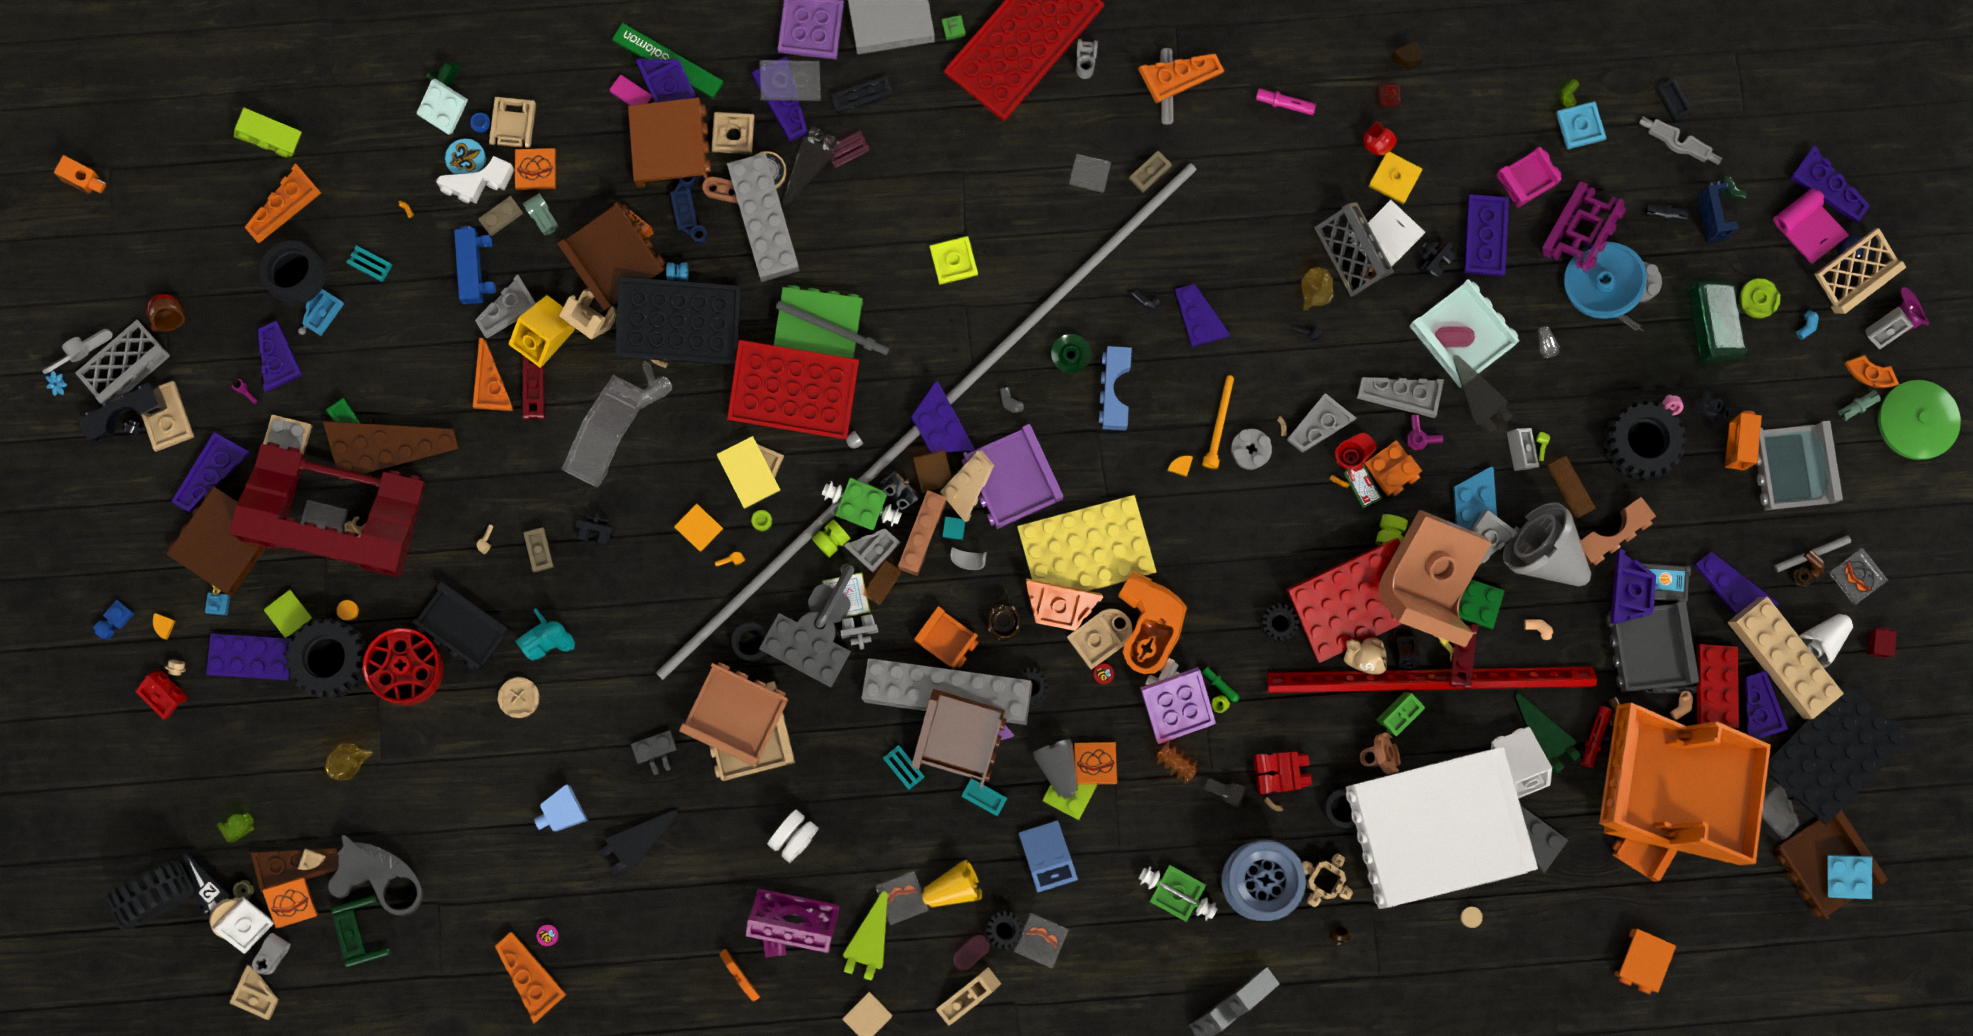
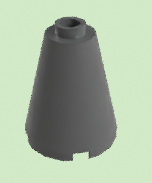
[1033,739,1078,799]

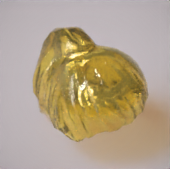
[1301,267,1334,310]
[325,743,373,780]

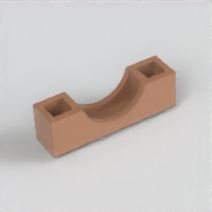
[898,490,947,576]
[1580,497,1656,565]

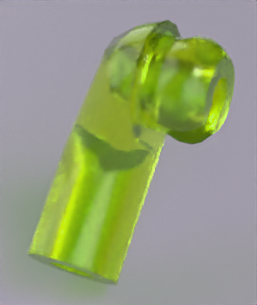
[1561,79,1580,108]

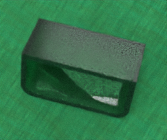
[1687,280,1747,366]

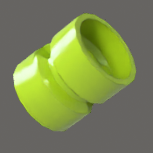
[1376,514,1408,545]
[812,519,850,558]

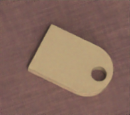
[1067,609,1132,670]

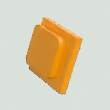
[674,504,723,552]

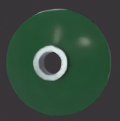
[1051,334,1091,374]

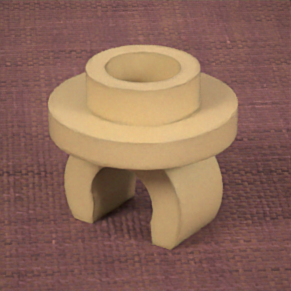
[344,517,366,538]

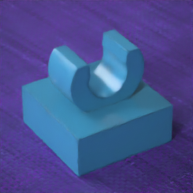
[205,593,230,616]

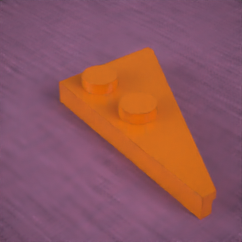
[473,338,513,411]

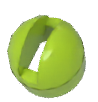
[1212,695,1230,713]

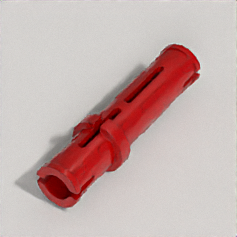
[1580,706,1612,768]

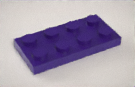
[1464,194,1509,276]
[206,634,294,680]

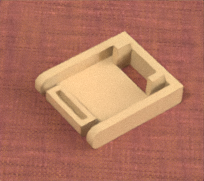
[489,97,536,148]

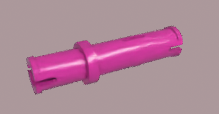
[1256,88,1316,116]

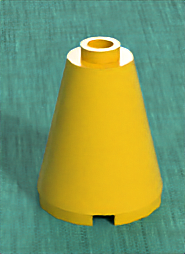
[922,860,982,907]

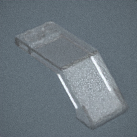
[562,375,649,488]

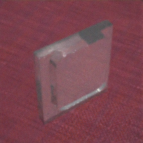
[1069,154,1111,193]

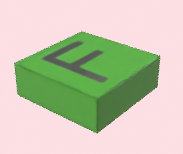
[942,15,966,40]

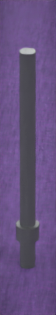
[776,301,890,356]

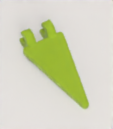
[843,891,888,981]

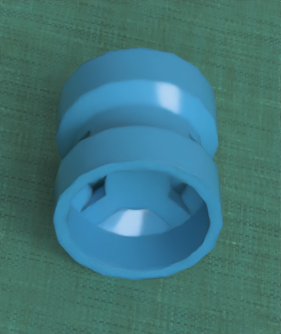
[666,262,689,282]

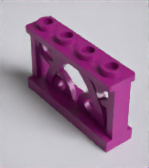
[746,889,839,953]

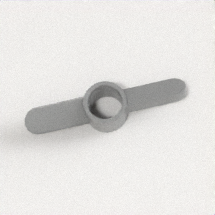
[42,329,112,374]

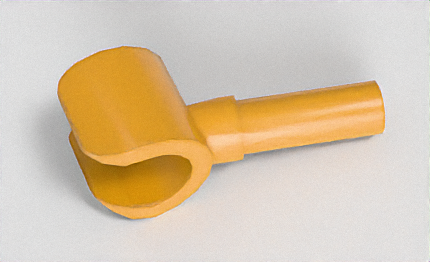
[715,552,745,566]

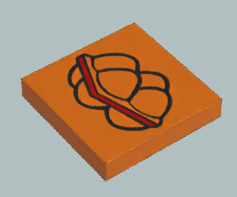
[515,148,556,190]
[1074,742,1117,785]
[262,876,318,928]

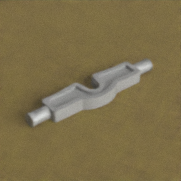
[1639,116,1722,165]

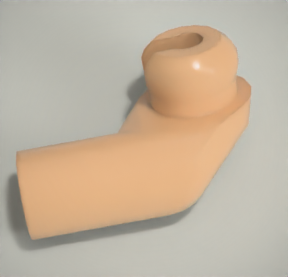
[1524,619,1553,640]
[1670,691,1693,720]

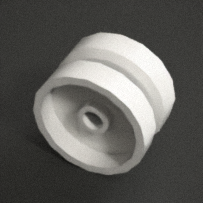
[767,810,819,863]

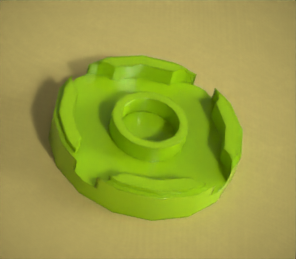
[1739,278,1780,318]

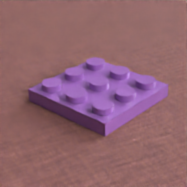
[778,0,844,59]
[1140,667,1216,744]

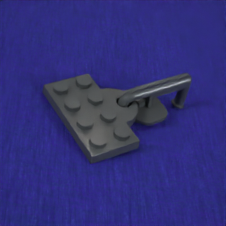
[759,564,854,687]

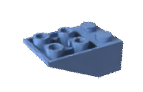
[1019,821,1078,893]

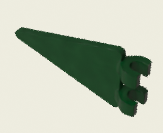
[1515,694,1581,774]

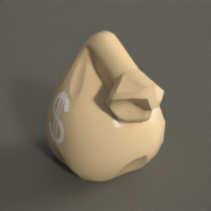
[1344,637,1387,674]

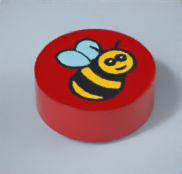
[1093,664,1114,685]

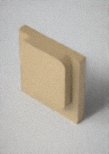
[843,992,893,1036]

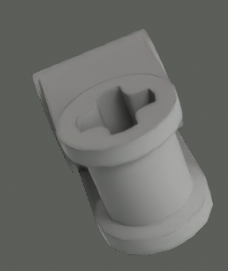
[1076,39,1098,79]
[252,933,291,975]

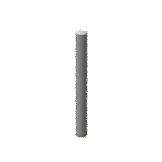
[1774,535,1851,573]

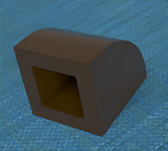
[1391,41,1424,68]

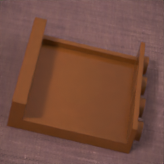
[628,97,711,187]

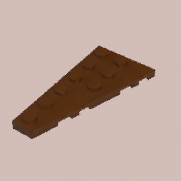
[323,421,459,480]

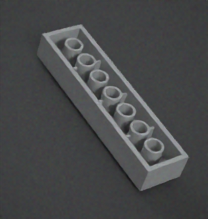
[862,658,1032,725]

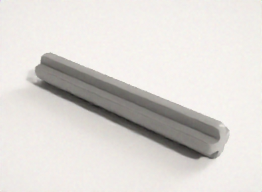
[1161,48,1173,125]

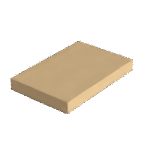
[141,381,194,452]

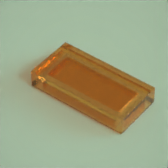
[862,560,902,605]

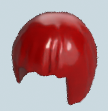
[1363,121,1397,155]

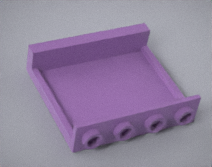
[961,424,1064,529]

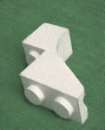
[436,156,514,204]

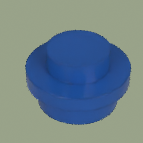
[470,113,491,133]

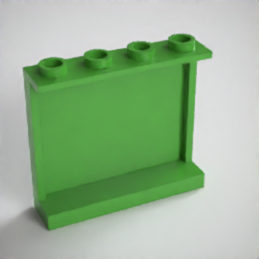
[774,285,863,358]

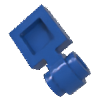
[93,600,134,640]

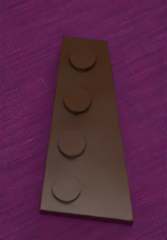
[251,848,339,893]

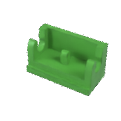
[1376,692,1425,736]

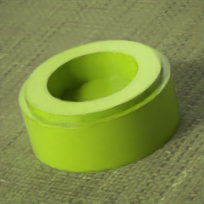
[751,510,772,531]

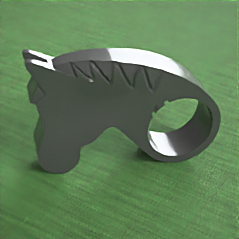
[328,835,423,916]

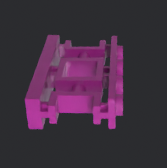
[1542,181,1626,273]

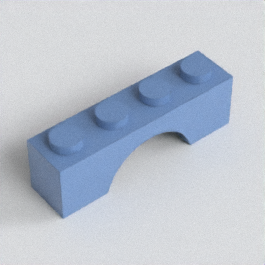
[1099,346,1132,430]

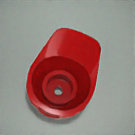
[1335,433,1377,470]

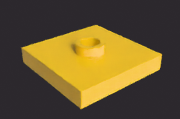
[1369,152,1423,205]

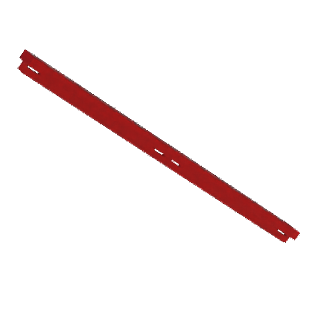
[1267,667,1597,693]

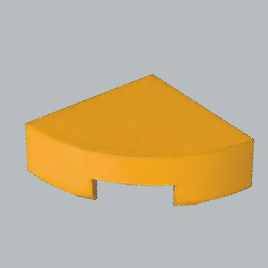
[1167,456,1193,477]
[153,613,176,640]

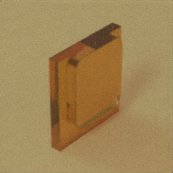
[913,450,952,493]

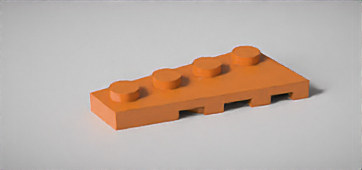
[245,163,321,243]

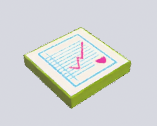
[822,572,870,618]

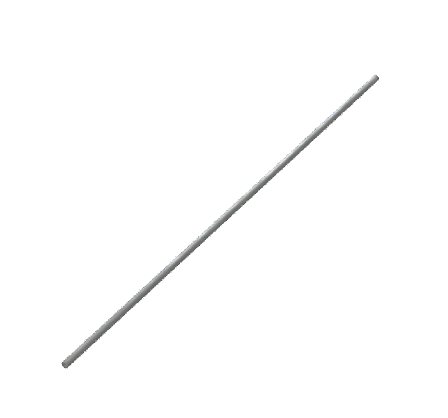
[656,163,1196,680]

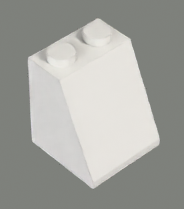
[1491,727,1552,798]

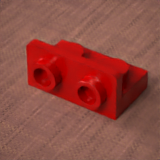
[135,670,188,720]

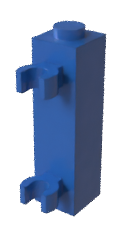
[454,226,496,304]

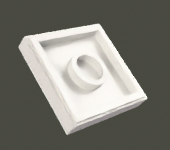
[212,897,274,954]

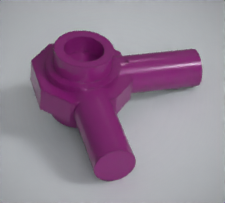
[1407,415,1443,450]

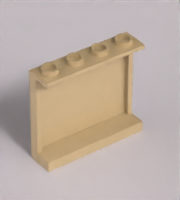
[709,682,795,781]

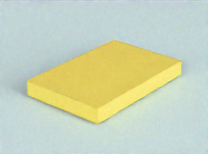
[717,436,781,509]

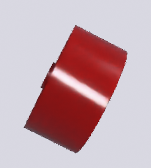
[363,628,444,706]

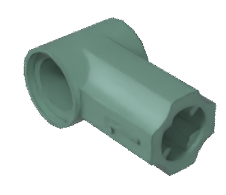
[522,193,559,236]

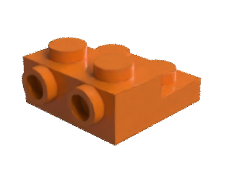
[1363,440,1422,497]

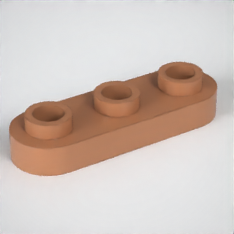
[703,177,739,204]

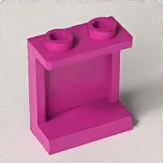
[1496,147,1561,208]

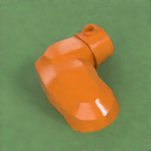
[1118,571,1187,674]

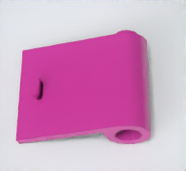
[1774,189,1849,264]

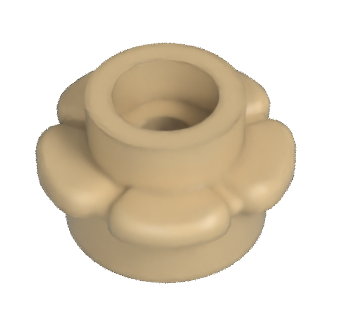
[165,660,186,675]

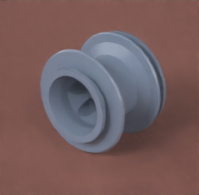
[1222,840,1306,921]

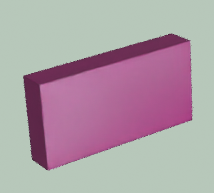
[609,75,653,106]

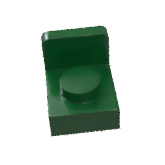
[426,62,461,86]

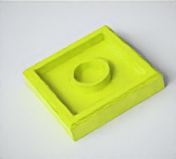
[929,236,978,285]

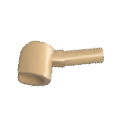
[477,524,494,554]

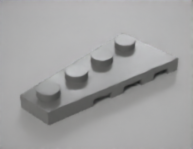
[1357,377,1444,418]

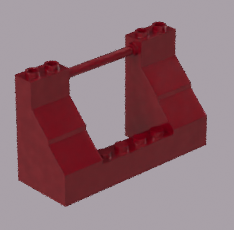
[229,442,425,578]

